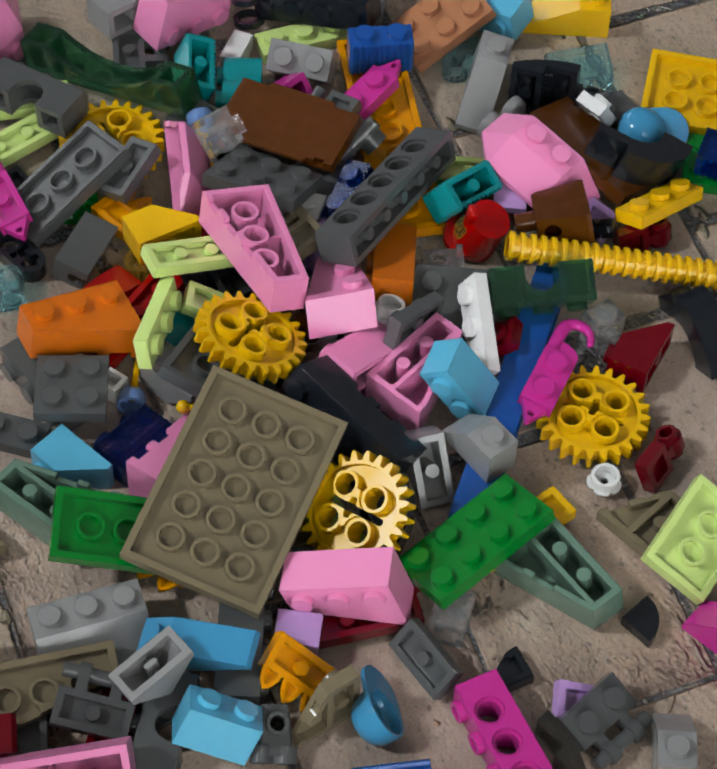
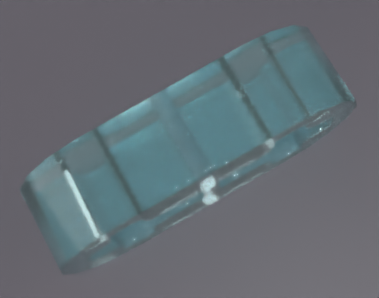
[441,37,481,83]

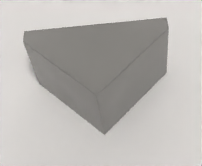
[108,625,194,705]

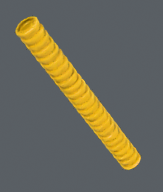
[504,230,717,291]

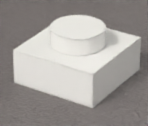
[576,90,616,127]

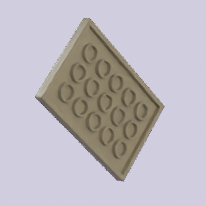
[119,365,348,619]

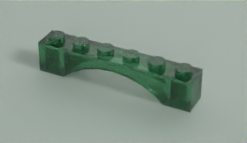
[20,22,202,118]

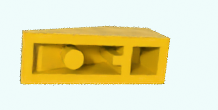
[522,0,611,38]

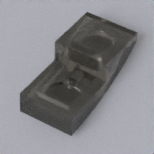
[534,710,586,769]

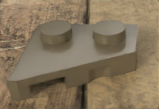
[596,490,681,557]
[291,664,361,749]

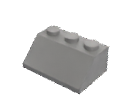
[26,578,149,665]

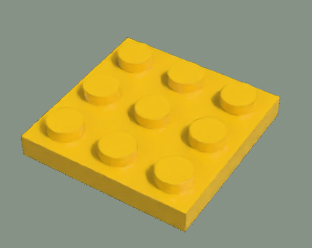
[641,48,717,137]

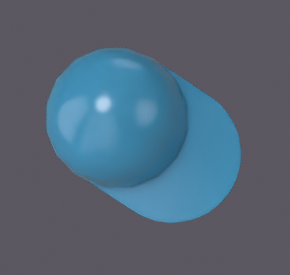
[617,106,689,143]
[350,665,404,747]

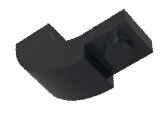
[584,122,693,186]
[658,285,717,380]

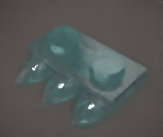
[544,43,614,92]

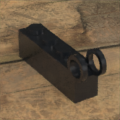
[231,0,382,30]

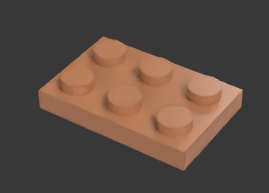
[389,0,497,73]

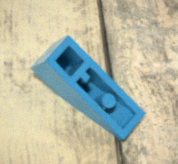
[137,617,261,671]

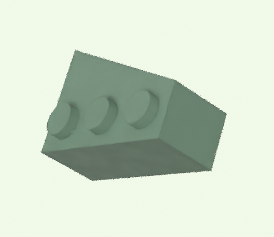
[0,459,122,565]
[494,517,623,630]

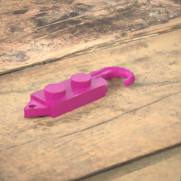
[344,59,402,120]
[0,160,33,241]
[517,319,595,425]

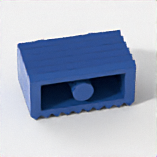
[346,23,414,75]

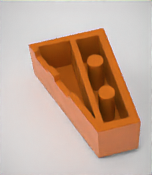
[365,224,417,308]
[16,280,141,359]

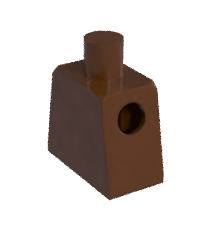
[514,179,595,244]

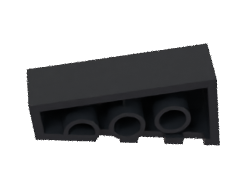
[281,355,427,488]

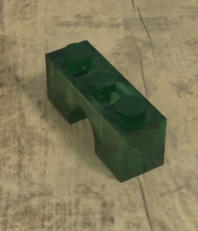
[485,258,597,319]

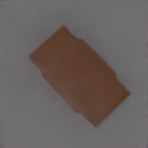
[214,78,362,173]
[530,97,656,207]

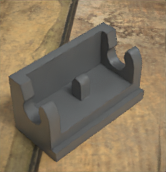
[51,211,119,288]

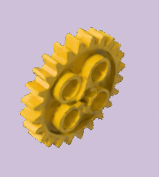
[58,99,165,179]
[192,291,308,385]
[535,365,651,468]
[301,450,416,551]

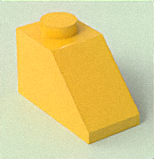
[121,204,202,266]

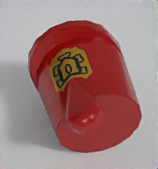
[442,199,510,263]

